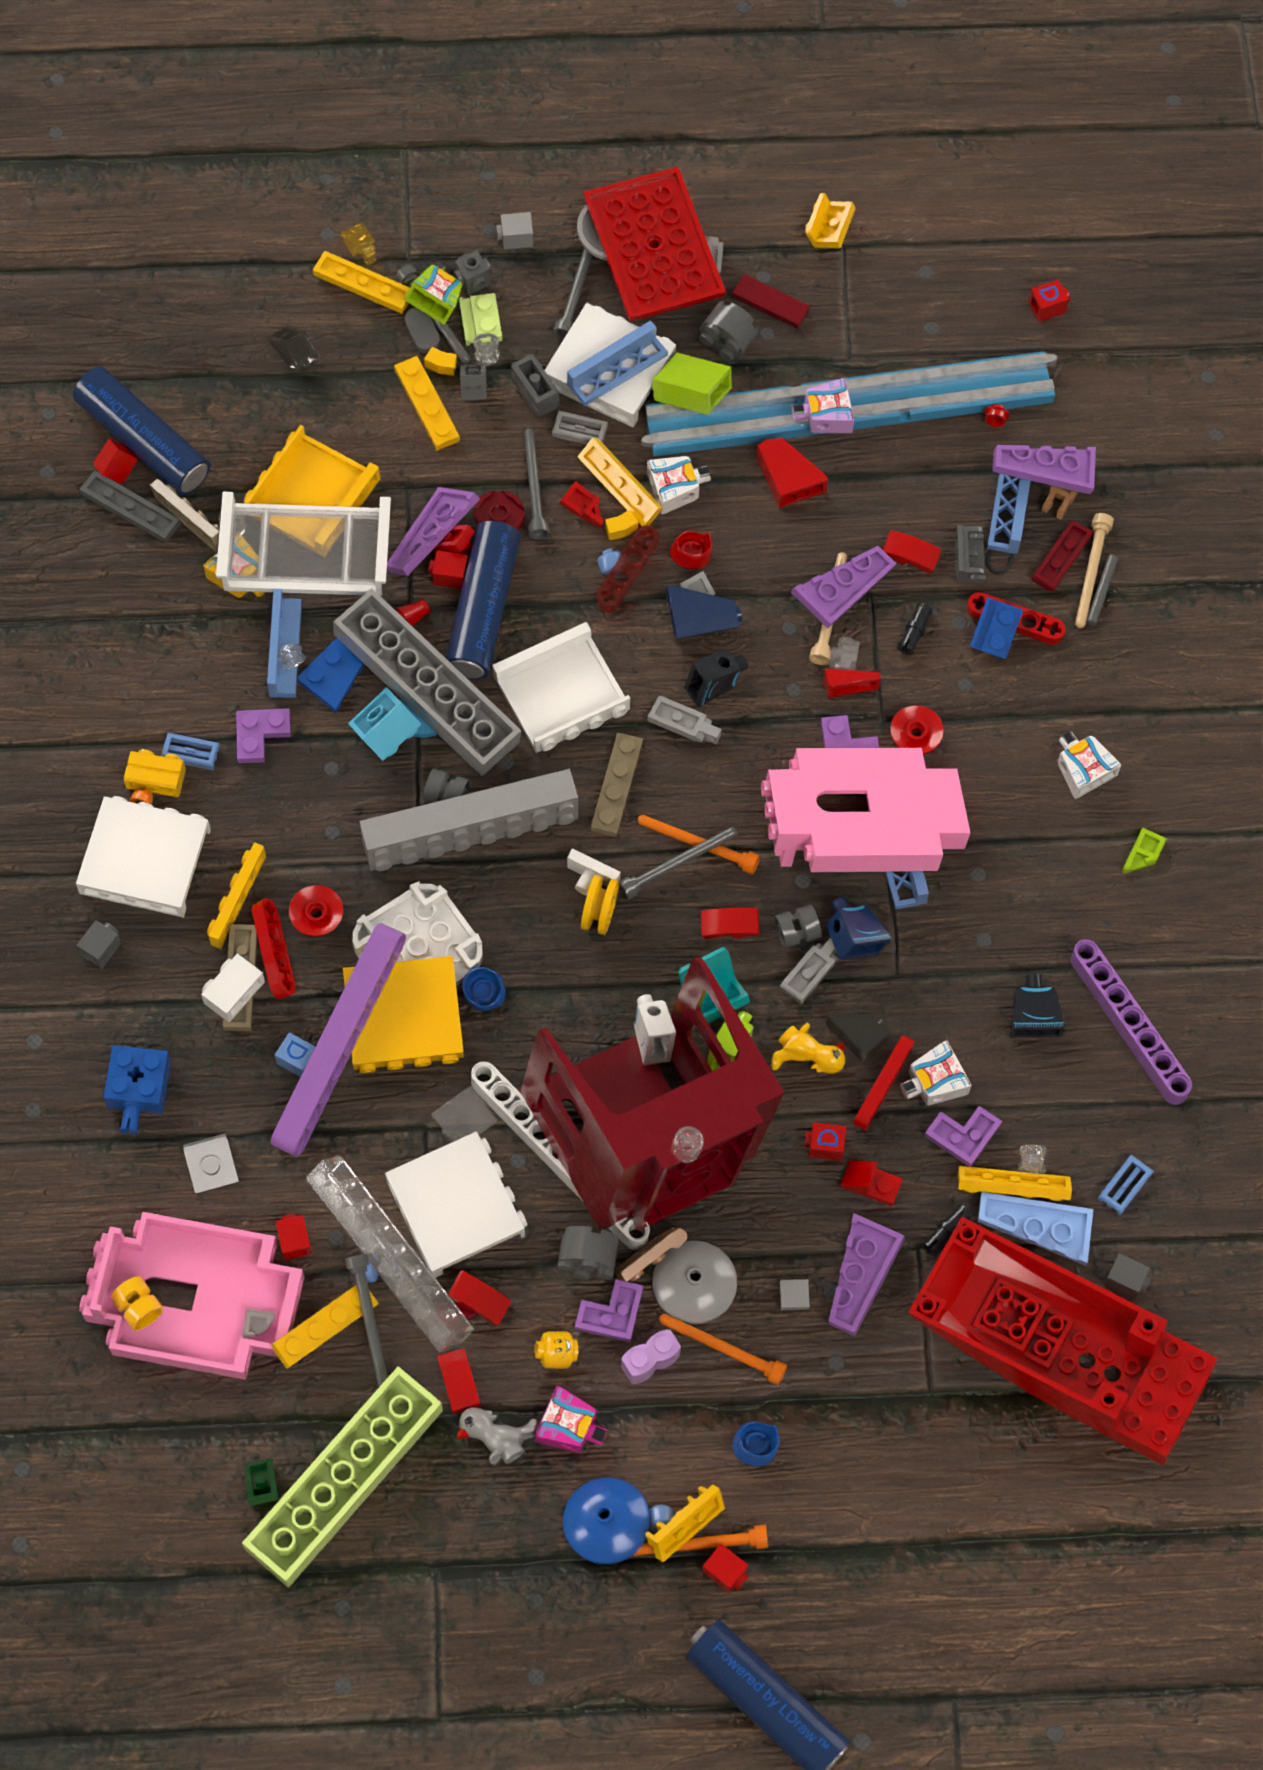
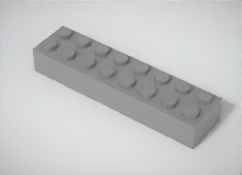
[333,588,521,776]
[359,769,578,871]

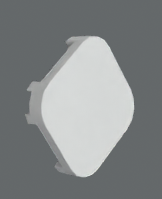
[352,882,483,986]

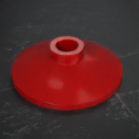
[890,705,944,754]
[289,885,343,937]

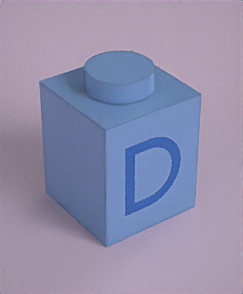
[275,1033,315,1077]

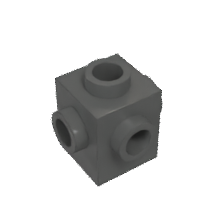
[453,251,491,296]

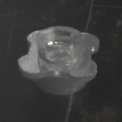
[278,643,306,670]

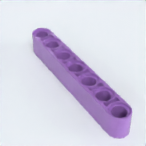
[1071,939,1192,1105]

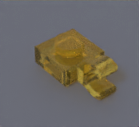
[340,222,377,265]

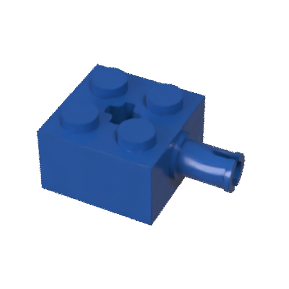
[104,1045,171,1135]

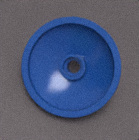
[563,1477,650,1564]

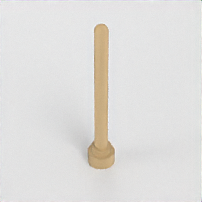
[1075,513,1114,629]
[809,552,847,665]

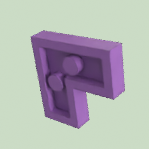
[236,708,291,763]
[821,715,879,748]
[924,1106,1002,1167]
[575,1279,643,1342]

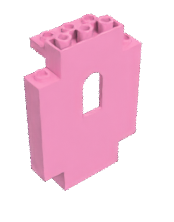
[761,748,970,872]
[79,1212,304,1380]

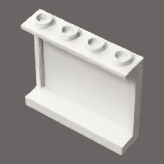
[544,303,676,427]
[492,622,630,753]
[76,796,211,918]
[385,1131,528,1279]

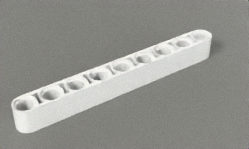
[471,1062,650,1250]

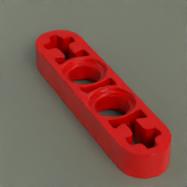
[967,592,1066,645]
[252,898,296,1000]
[853,1035,915,1131]

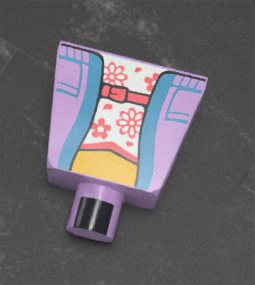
[792,378,854,433]

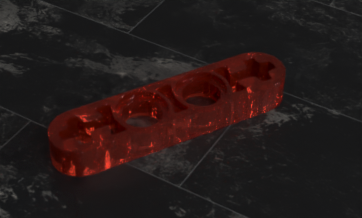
[597,525,659,612]

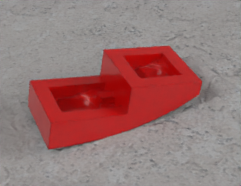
[882,530,942,574]
[701,908,760,940]
[448,1271,511,1326]
[437,1348,481,1414]

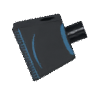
[684,650,748,708]
[1009,973,1065,1038]

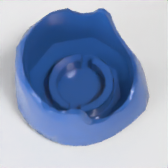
[462,967,506,1011]
[732,1422,780,1467]

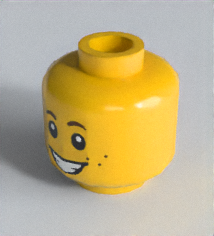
[535,1331,578,1369]

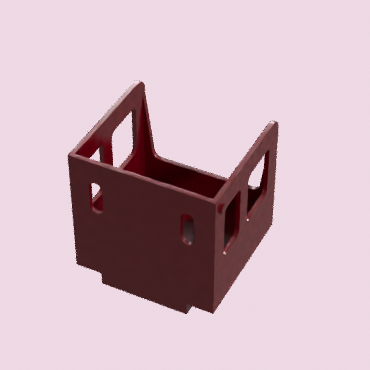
[520,957,784,1232]

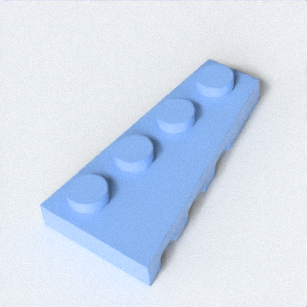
[977,1192,1093,1266]

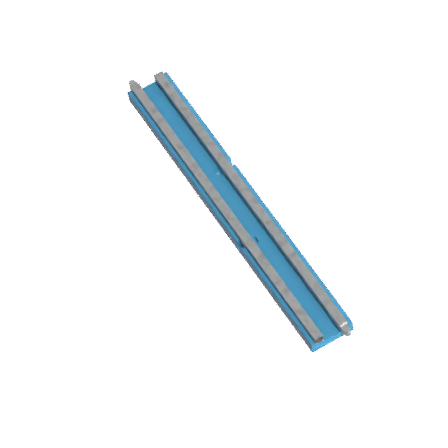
[642,351,1057,457]

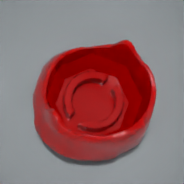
[670,531,713,570]

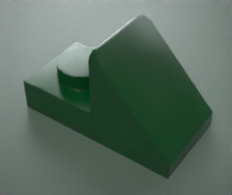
[244,1458,280,1509]

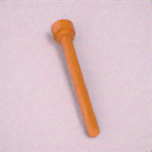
[637,815,760,875]
[659,1314,788,1385]
[632,1525,768,1556]

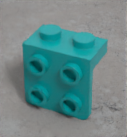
[678,947,750,1024]

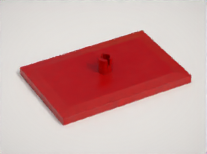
[583,167,726,322]

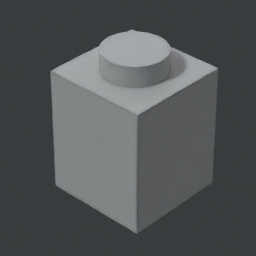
[496,212,533,250]

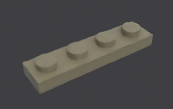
[150,479,220,554]
[591,732,643,837]
[223,924,258,1031]

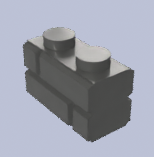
[511,354,559,417]

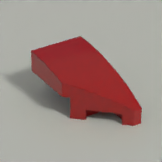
[559,481,603,527]

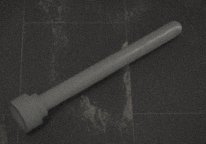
[553,248,592,340]
[396,265,470,364]
[524,428,550,540]
[619,827,737,900]
[345,1254,388,1387]

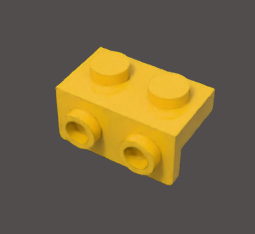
[806,193,856,248]

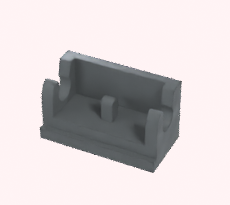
[955,525,985,583]

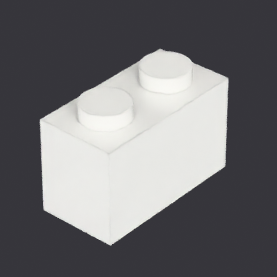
[201,954,265,1023]

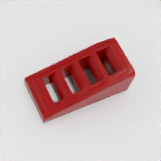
[823,669,881,698]

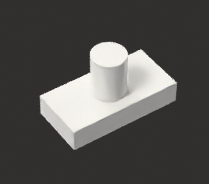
[567,849,620,895]

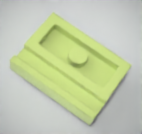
[459,293,502,346]

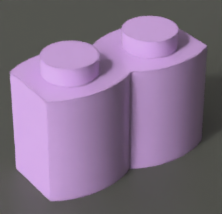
[621,1330,681,1384]

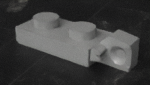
[647,696,722,745]
[780,937,838,1004]

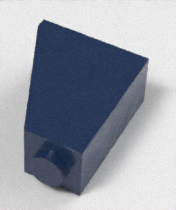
[665,586,742,640]

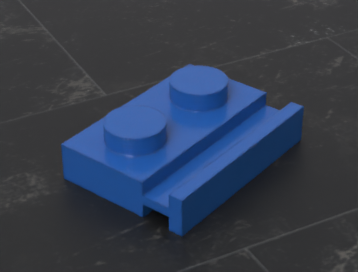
[970,597,1023,660]

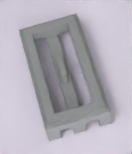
[552,411,608,445]

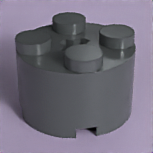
[699,301,759,362]
[557,1226,619,1280]

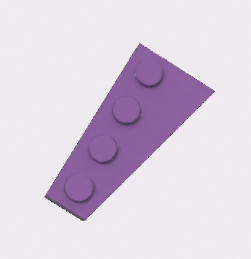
[992,445,1096,494]
[829,1213,905,1336]

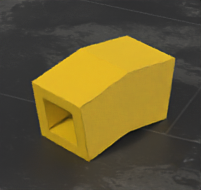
[424,347,457,376]
[605,510,639,541]

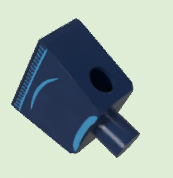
[826,897,892,960]

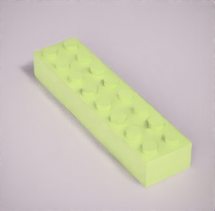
[242,1367,443,1588]

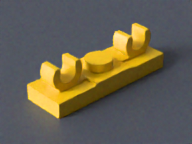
[645,1485,725,1562]

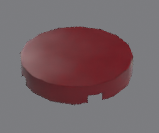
[473,490,525,531]

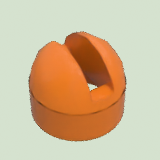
[129,788,153,804]

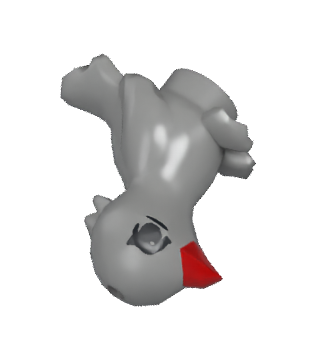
[457,1408,538,1465]

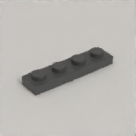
[80,470,181,543]

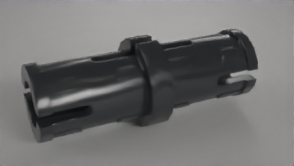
[898,603,933,655]
[922,1204,972,1256]

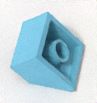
[348,687,421,761]

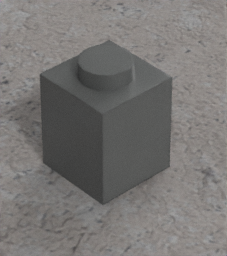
[76,920,121,969]
[1104,1253,1151,1300]

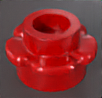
[984,404,1009,427]

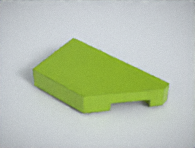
[1122,828,1167,874]

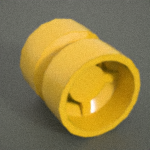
[111,1276,164,1331]

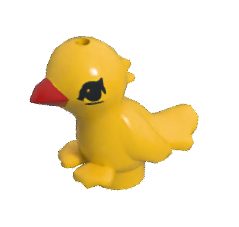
[771,1022,845,1074]

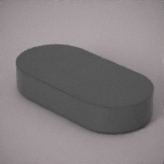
[405,308,440,354]

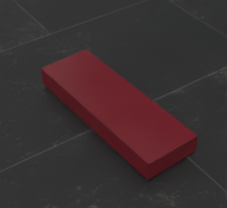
[732,274,810,329]
[1031,520,1094,593]

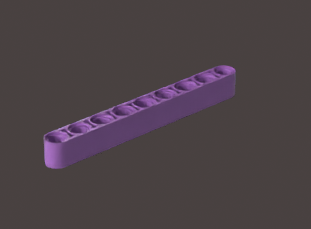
[271,923,406,1157]

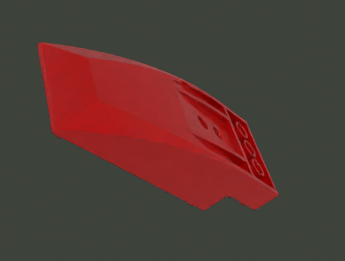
[908,1217,1217,1466]

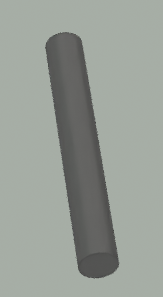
[1086,555,1118,626]

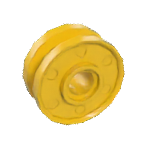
[581,875,619,935]

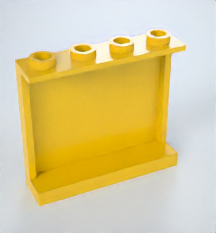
[244,425,380,558]
[343,956,464,1073]

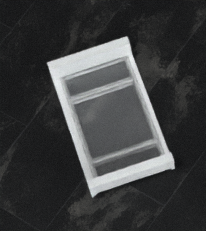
[216,492,391,596]

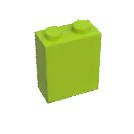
[651,353,732,415]

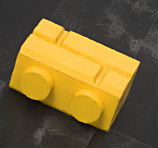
[124,749,186,798]

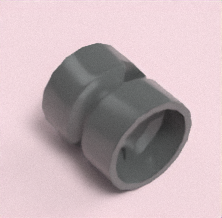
[423,768,470,803]
[774,904,822,949]

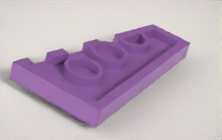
[387,487,480,576]
[791,546,897,628]

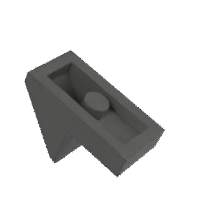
[460,364,487,400]

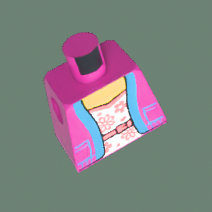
[535,1386,608,1452]

